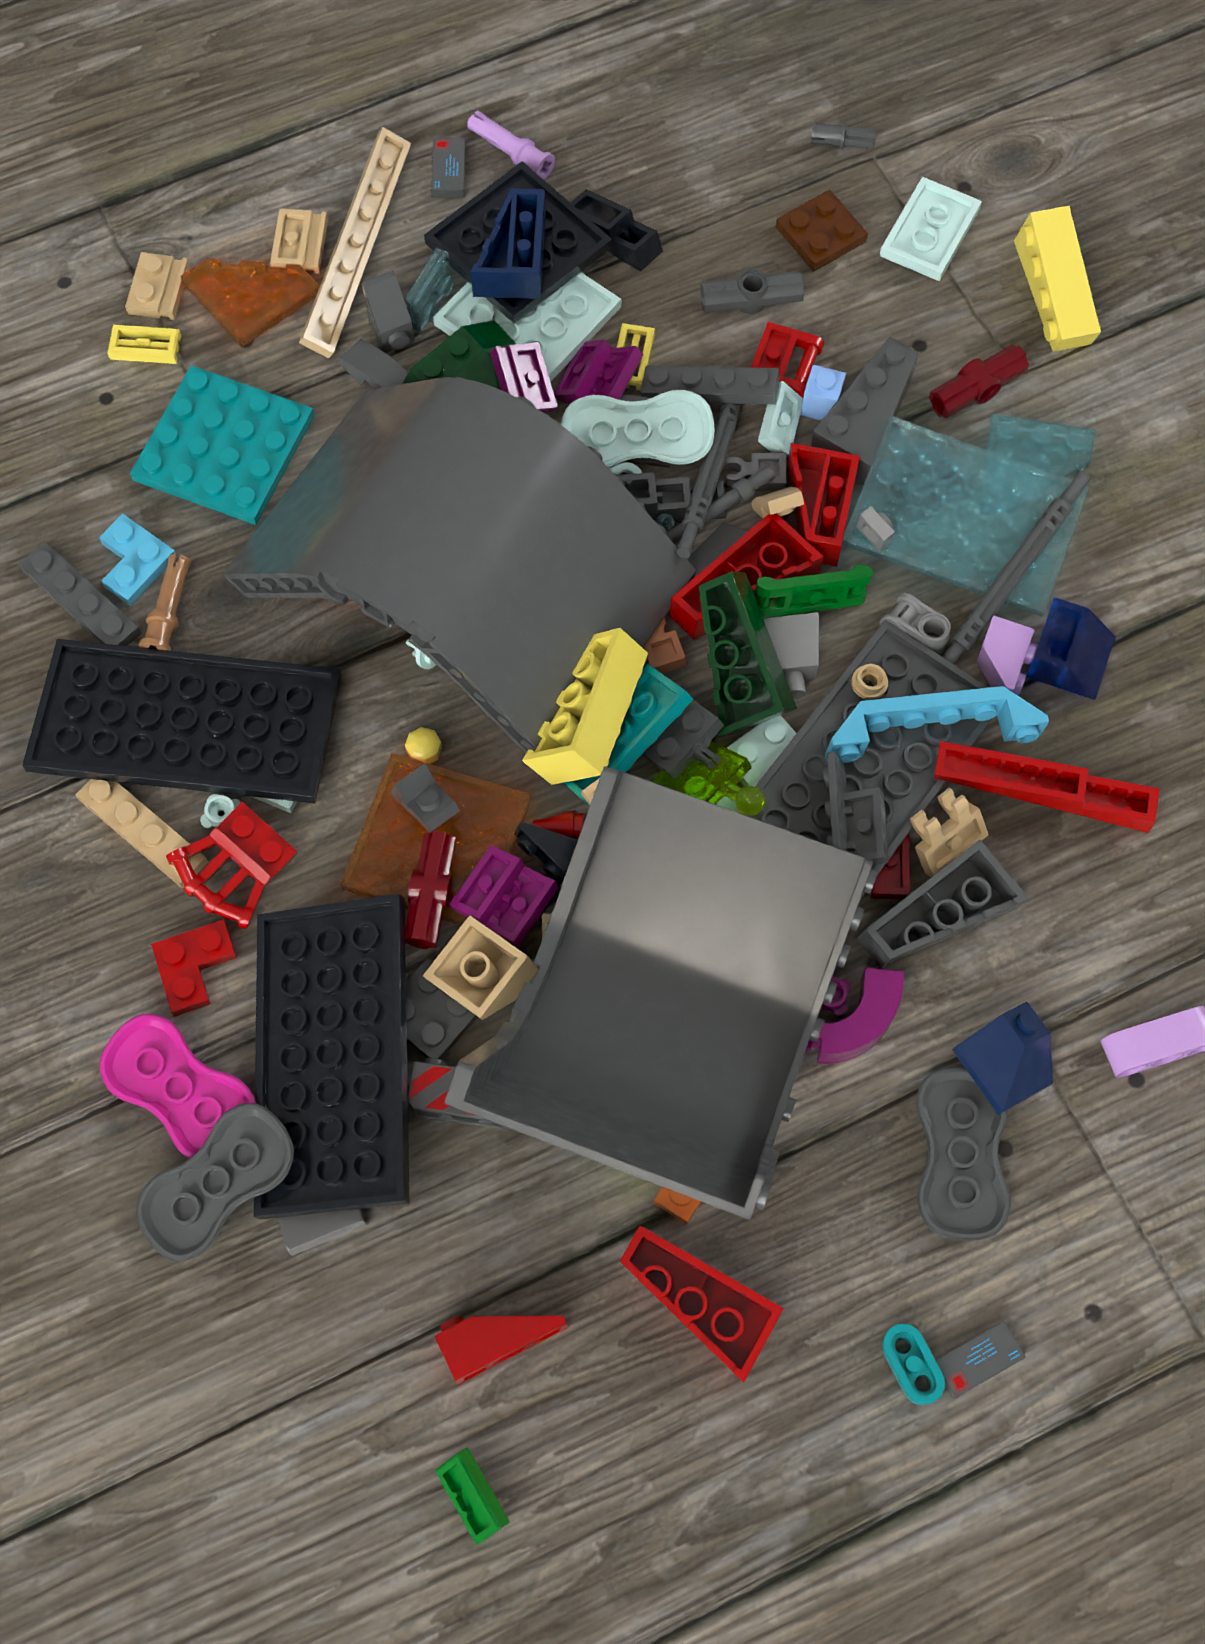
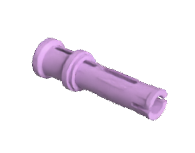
[467,111,555,180]

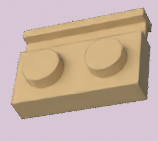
[270,208,328,274]
[125,252,190,321]

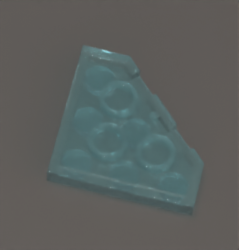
[978,414,1095,514]

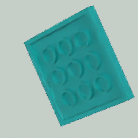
[130,365,315,525]

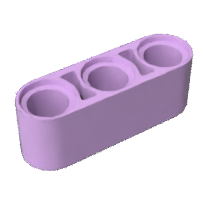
[1100,1006,1205,1078]

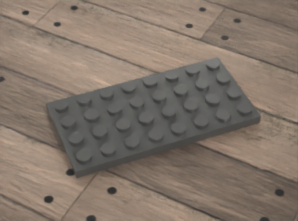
[736,620,993,901]

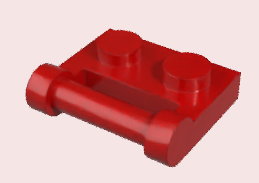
[750,322,825,398]

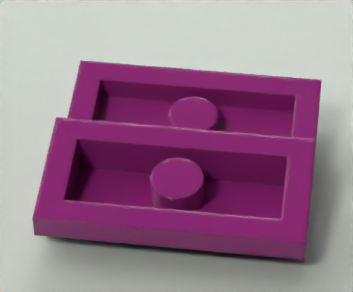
[554,339,644,404]
[449,845,559,949]

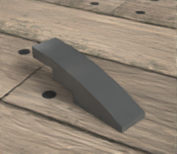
[618,472,727,520]

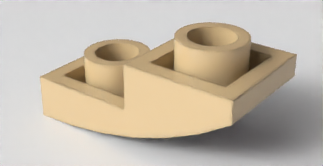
[751,487,804,518]

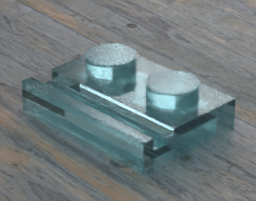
[405,248,454,332]

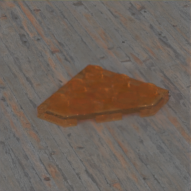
[180,258,320,348]

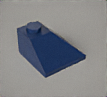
[952,1002,1053,1115]

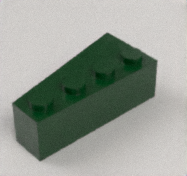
[699,571,797,737]

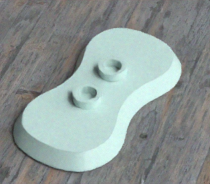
[561,390,715,468]

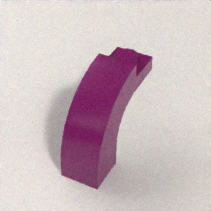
[805,968,904,1064]

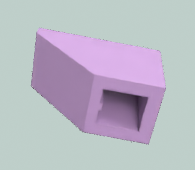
[976,615,1037,695]

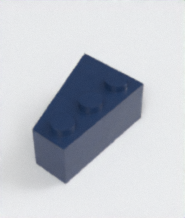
[470,188,546,299]

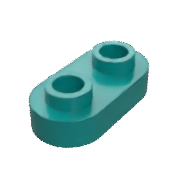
[882,1324,945,1406]

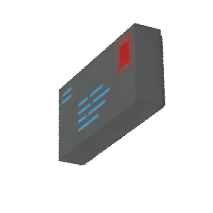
[431,138,466,198]
[935,1321,1026,1399]

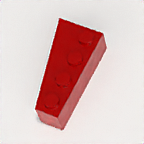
[669,513,824,640]
[620,1225,784,1383]

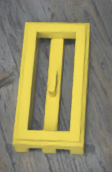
[617,323,655,390]
[107,325,181,364]

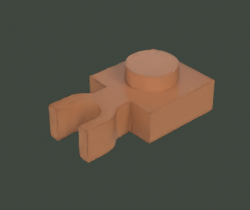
[643,618,687,674]

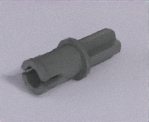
[811,122,876,149]

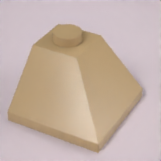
[423,915,539,1020]

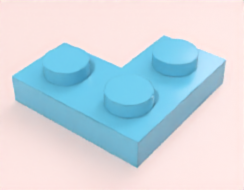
[99,513,175,606]

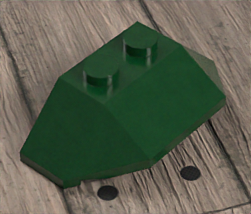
[402,320,516,390]

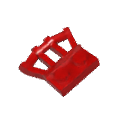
[166,802,297,930]

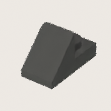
[390,763,460,833]

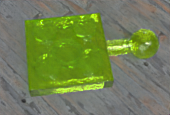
[652,741,765,816]

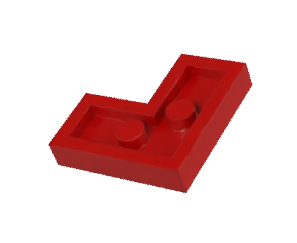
[151,919,237,1017]

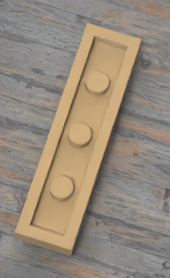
[75,779,208,889]

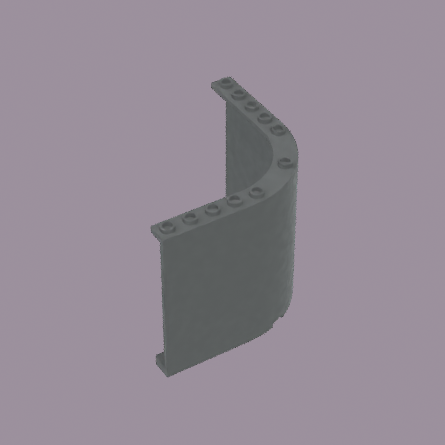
[222,376,696,753]
[444,766,878,1220]

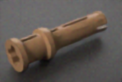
[139,553,191,651]

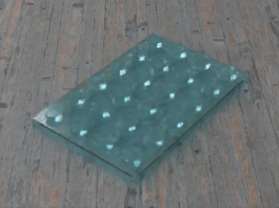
[842,416,1090,617]

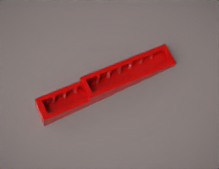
[934,741,1160,833]

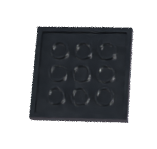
[424,161,612,324]

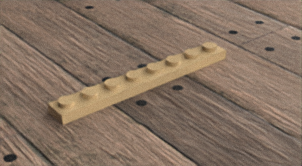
[299,127,411,359]

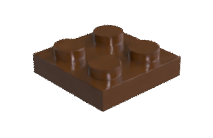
[776,189,868,272]

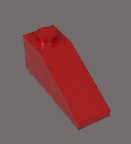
[434,1316,568,1386]

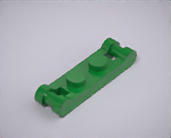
[755,564,873,619]

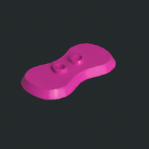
[100,1013,256,1159]

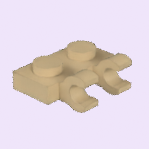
[910,788,989,877]

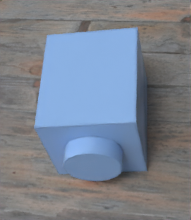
[801,365,846,421]

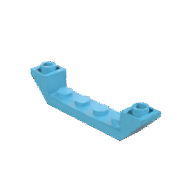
[825,686,1049,763]

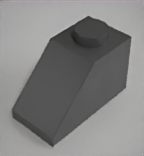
[362,270,415,353]

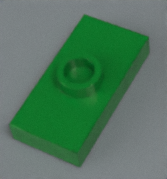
[435,1447,510,1545]

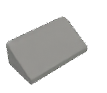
[278,1209,367,1256]

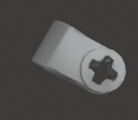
[879,593,951,655]

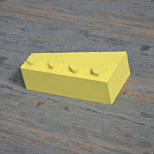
[1014,206,1101,352]
[522,628,648,785]

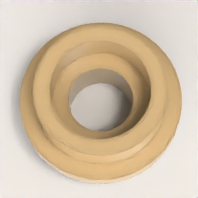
[851,664,888,700]

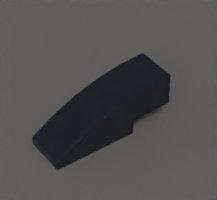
[570,189,663,271]

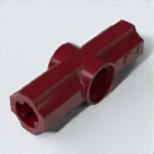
[929,345,1029,418]
[404,830,457,949]

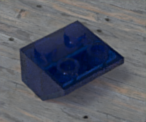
[1026,597,1116,700]

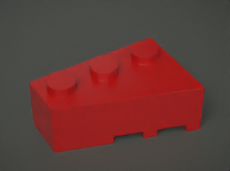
[788,443,860,567]

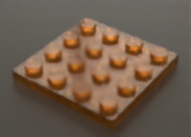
[340,753,531,926]

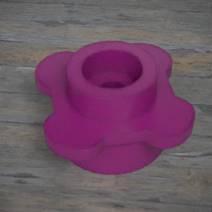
[819,977,851,1016]

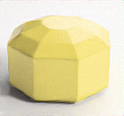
[405,727,442,765]

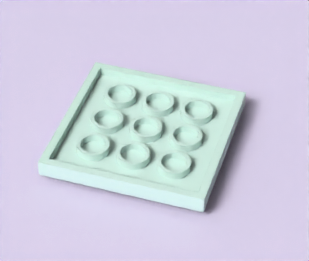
[433,272,621,382]

